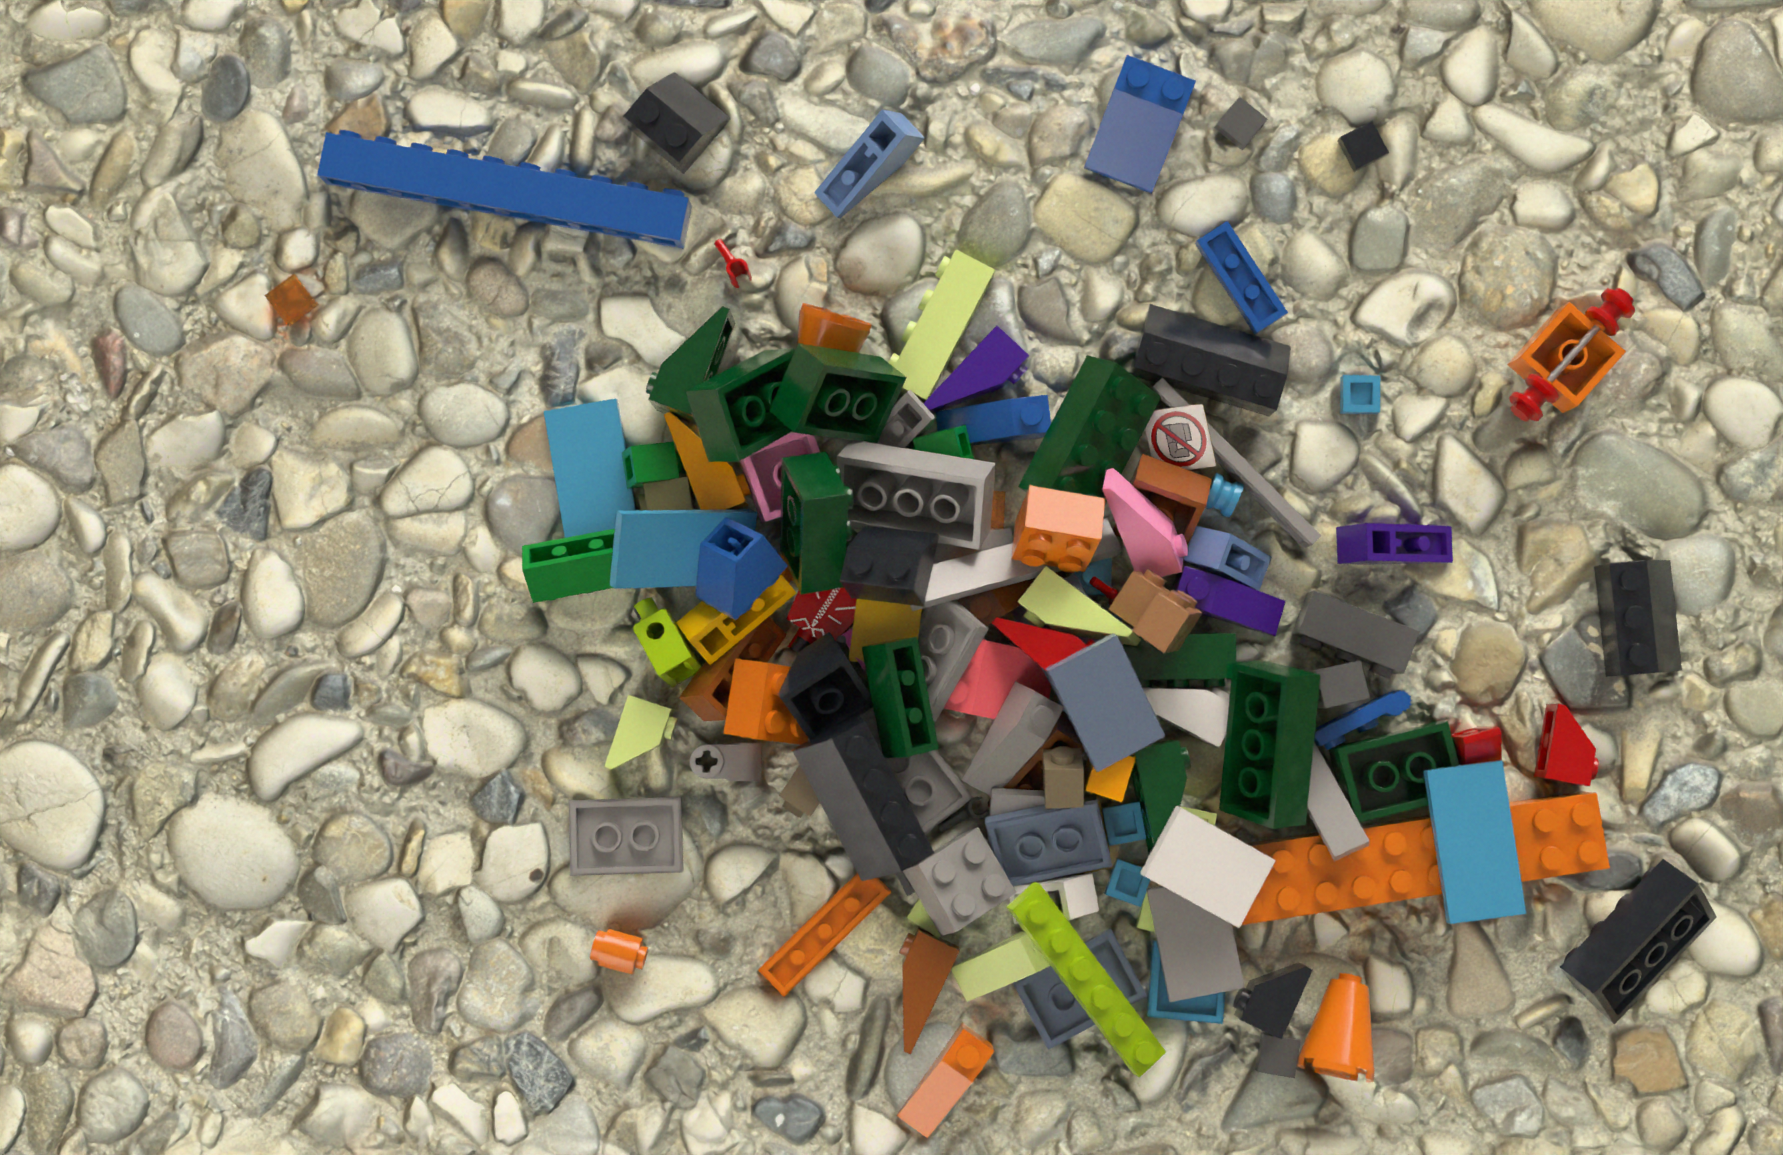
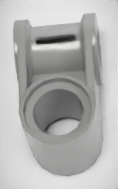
[690,743,762,781]

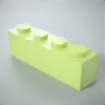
[888,250,995,403]

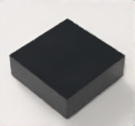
[1337,121,1389,172]

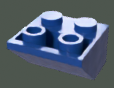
[695,517,788,620]

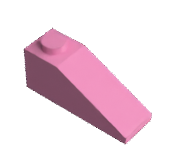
[1103,468,1188,577]

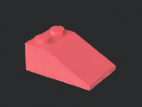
[943,639,1052,719]

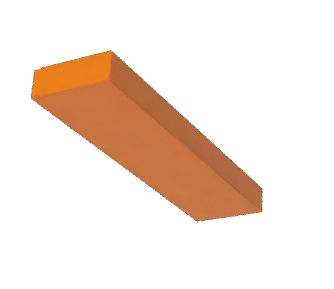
[758,873,892,997]

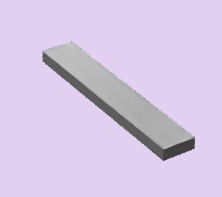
[1151,378,1322,548]
[910,518,1121,611]

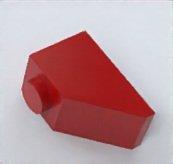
[1534,704,1599,786]
[1451,726,1502,766]

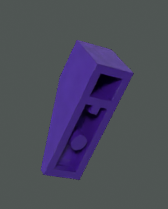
[923,325,1029,414]
[1336,523,1453,565]
[1172,566,1286,637]

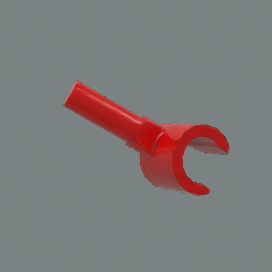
[714,239,752,288]
[1090,576,1120,606]

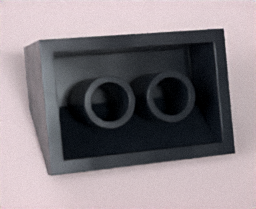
[1594,560,1682,677]

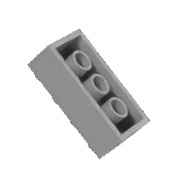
[837,440,996,550]

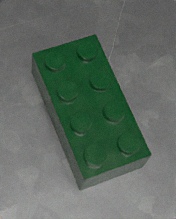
[1018,355,1161,506]
[1219,661,1321,829]

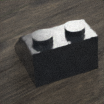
[623,72,731,174]
[840,526,939,606]
[778,632,873,740]

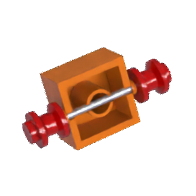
[1507,288,1635,422]

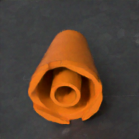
[797,303,872,353]
[1297,973,1375,1083]

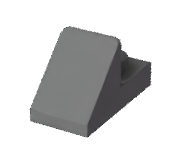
[869,390,935,448]

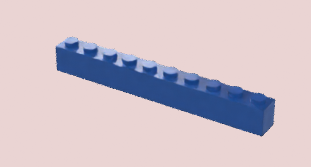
[317,130,692,249]

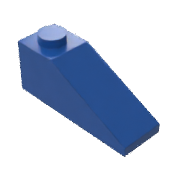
[935,395,1051,446]

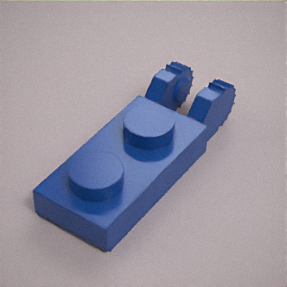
[1314,690,1412,750]

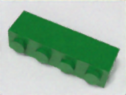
[522,529,615,603]

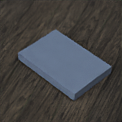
[1046,633,1165,772]
[985,794,1112,887]
[1013,928,1147,1050]

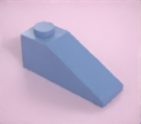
[814,109,925,218]

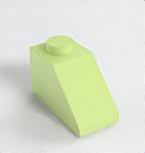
[604,695,678,769]

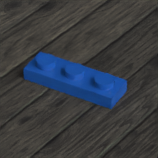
[1195,221,1288,335]

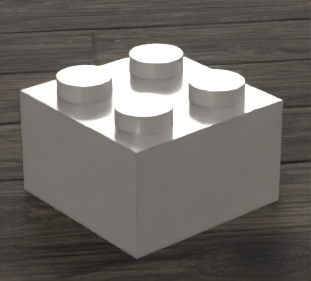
[903,827,1016,936]

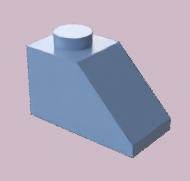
[1184,526,1272,591]

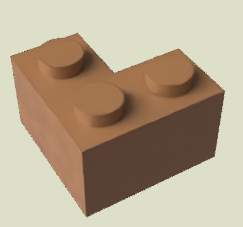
[1108,569,1203,653]

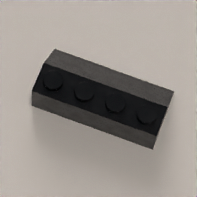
[1129,304,1291,417]
[792,714,935,881]
[1560,859,1717,1025]

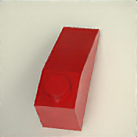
[992,617,1095,672]

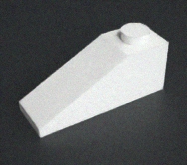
[1143,687,1230,747]

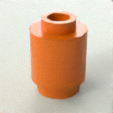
[590,929,648,975]

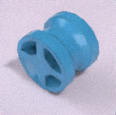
[1205,473,1244,518]

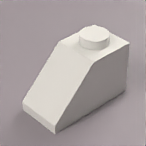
[1009,874,1099,924]

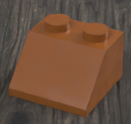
[1113,453,1212,545]

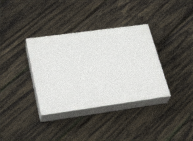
[1140,805,1276,928]

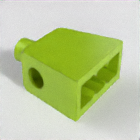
[632,597,702,688]

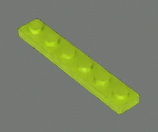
[1006,882,1166,1078]

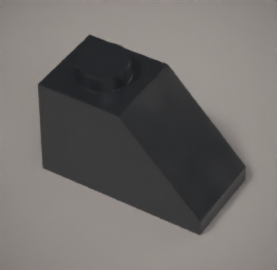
[1233,962,1313,1039]

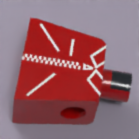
[786,588,857,653]

